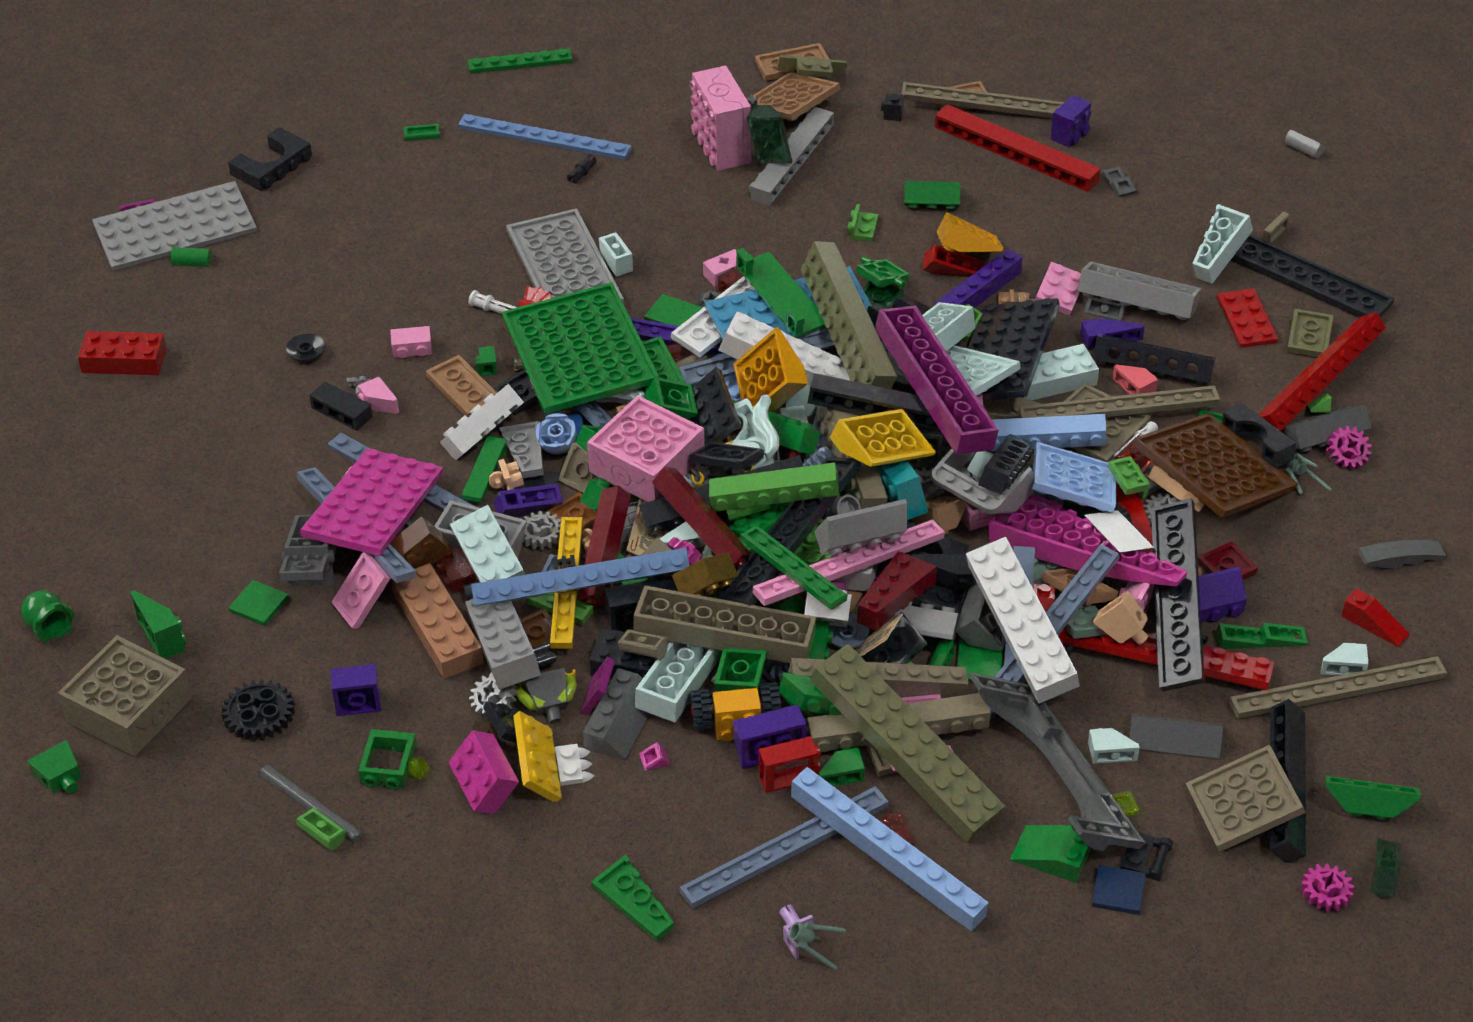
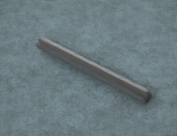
[260,765,362,843]

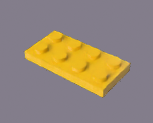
[513,711,562,802]

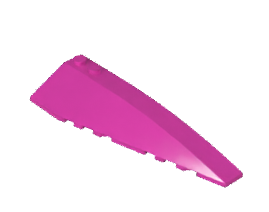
[989,494,1188,586]

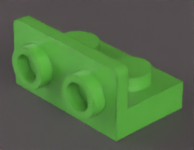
[848,204,878,242]
[1107,456,1150,499]

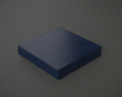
[1092,865,1145,915]

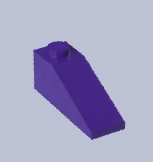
[1080,318,1145,350]
[493,484,563,518]

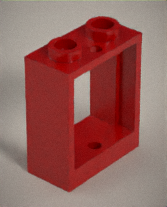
[759,736,821,793]

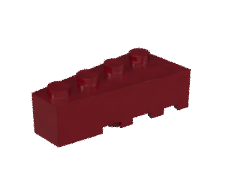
[857,551,937,631]

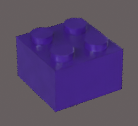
[1051,95,1092,148]
[331,664,381,716]

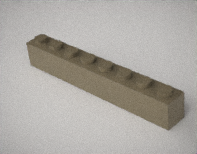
[788,658,968,699]
[807,693,990,752]

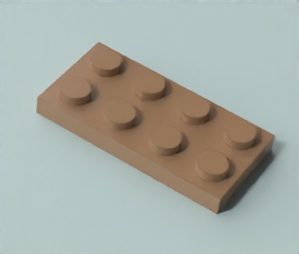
[755,43,829,81]
[426,355,497,417]

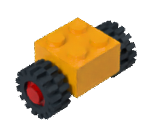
[690,682,781,741]

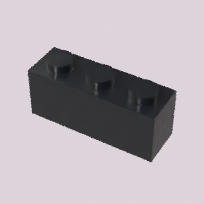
[309,382,372,431]

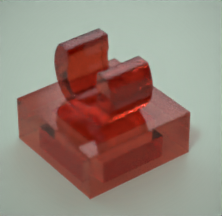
[666,344,682,362]

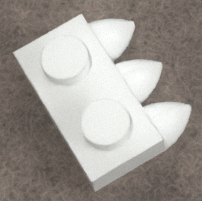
[555,744,595,786]

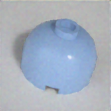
[535,413,577,455]

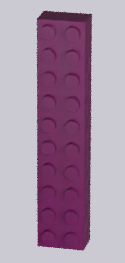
[875,305,999,455]

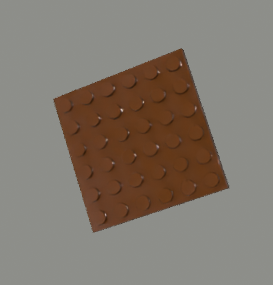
[1132,413,1298,518]

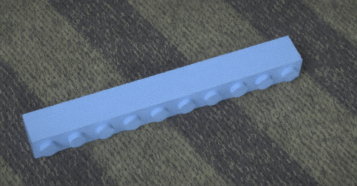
[791,767,989,931]

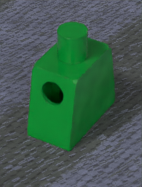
[27,740,82,794]

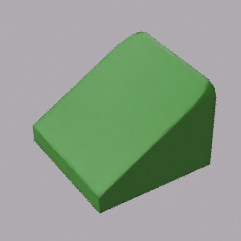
[1307,394,1331,413]

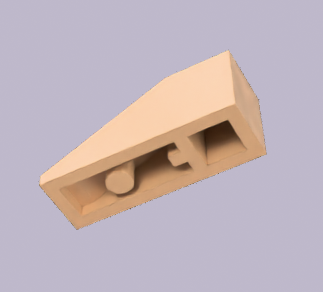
[1148,465,1204,511]

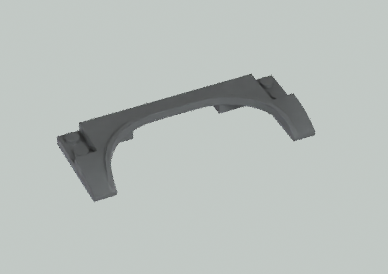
[969,672,1145,851]

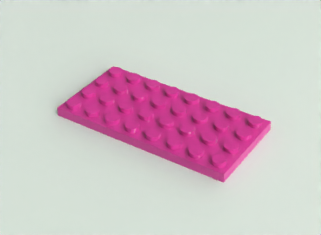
[300,449,443,556]

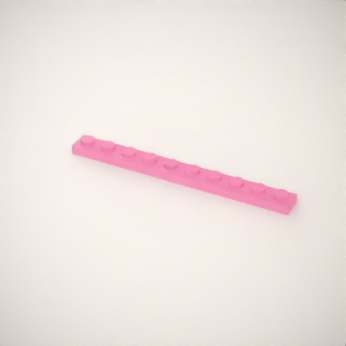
[752,520,945,606]

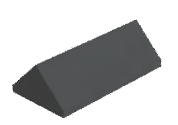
[1129,714,1223,760]

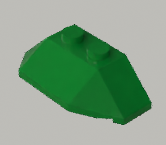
[779,672,842,719]
[1325,775,1421,820]

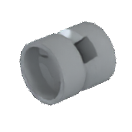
[823,495,861,519]

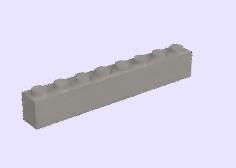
[749,107,834,205]

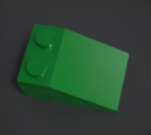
[130,590,187,659]
[1010,825,1092,884]

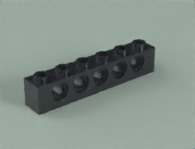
[1093,334,1216,385]
[978,434,1033,495]

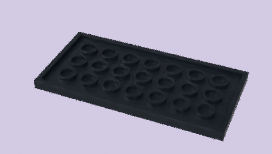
[968,298,1060,400]

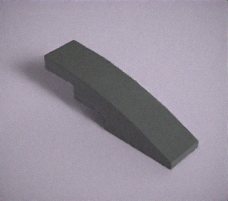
[1357,540,1446,569]

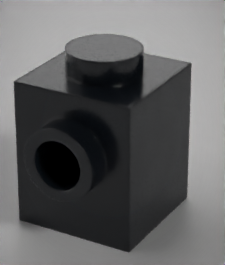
[881,94,904,121]

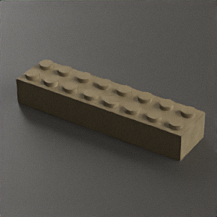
[816,406,888,509]
[634,586,816,663]

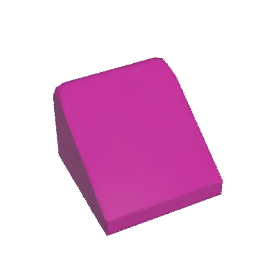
[639,742,670,771]

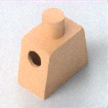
[1093,591,1148,645]

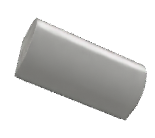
[1285,130,1325,159]

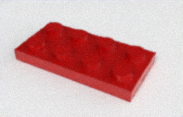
[1217,289,1278,348]

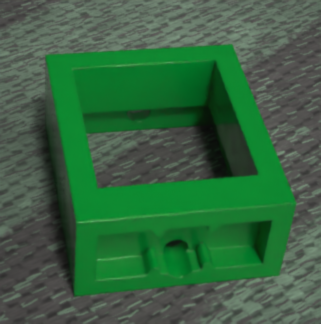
[358,729,417,789]

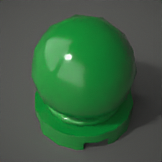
[20,590,75,643]

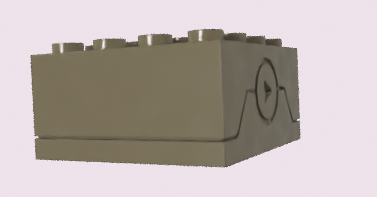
[58,635,192,757]

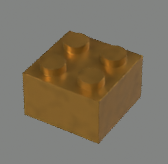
[672,552,738,597]

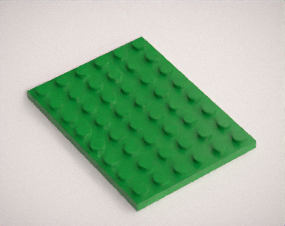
[501,282,659,414]

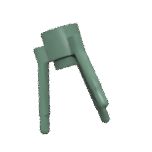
[1285,453,1332,494]
[789,922,846,970]

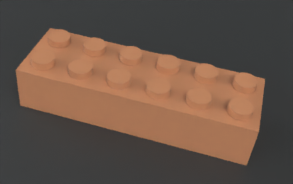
[391,563,484,679]

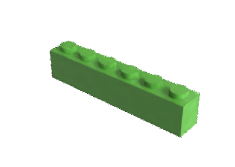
[709,463,839,512]

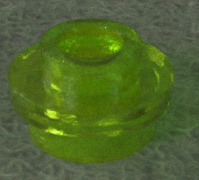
[409,757,429,779]

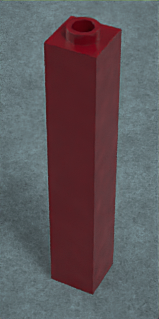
[652,467,751,571]
[577,486,631,608]

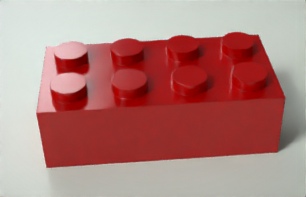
[78,331,167,375]

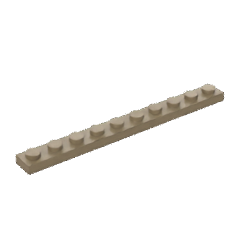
[901,82,1064,118]
[1018,386,1220,418]
[1229,656,1447,719]

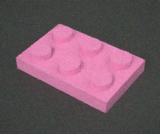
[1035,262,1081,315]
[332,552,390,629]

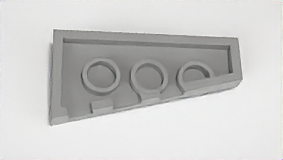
[499,421,544,478]

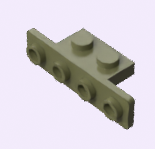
[776,55,847,78]

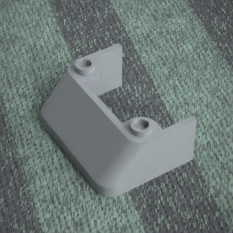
[932,449,1035,514]

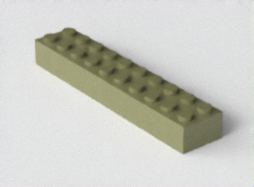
[801,241,897,389]
[811,644,1005,843]

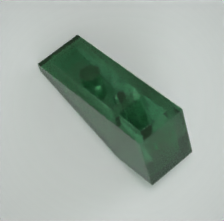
[1370,838,1401,897]

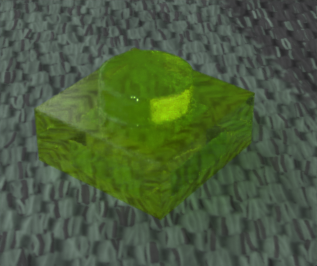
[1112,791,1139,816]

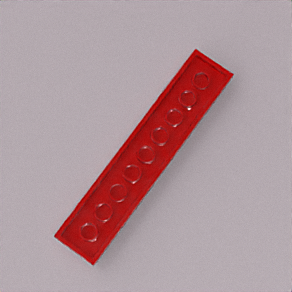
[1058,628,1275,690]

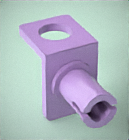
[779,905,814,959]

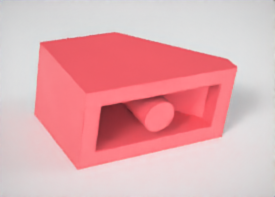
[1113,365,1158,395]

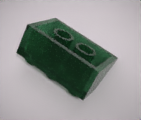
[747,105,793,164]

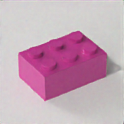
[448,730,519,814]

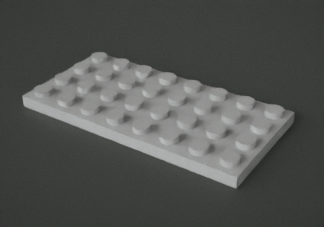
[92,181,257,271]
[506,208,624,305]

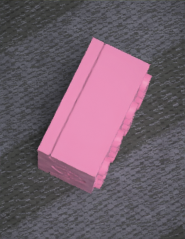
[690,66,751,171]
[587,395,704,502]

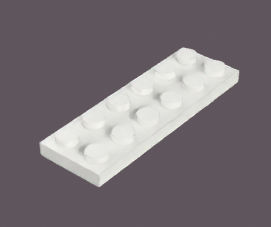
[671,276,755,357]

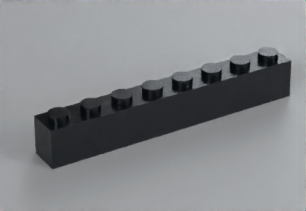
[807,373,941,432]
[639,455,804,535]
[1270,699,1306,863]

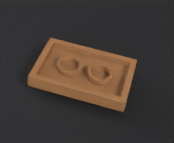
[1041,568,1118,606]

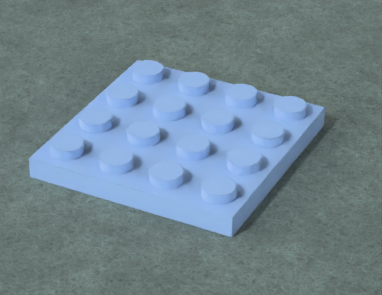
[1032,442,1116,513]

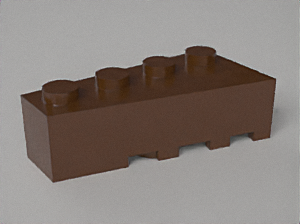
[383,516,454,591]

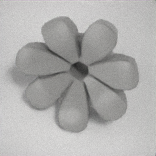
[347,376,371,395]

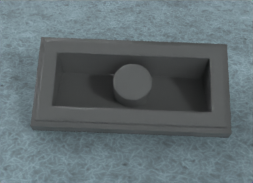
[1084,297,1127,321]

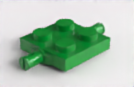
[856,256,910,289]

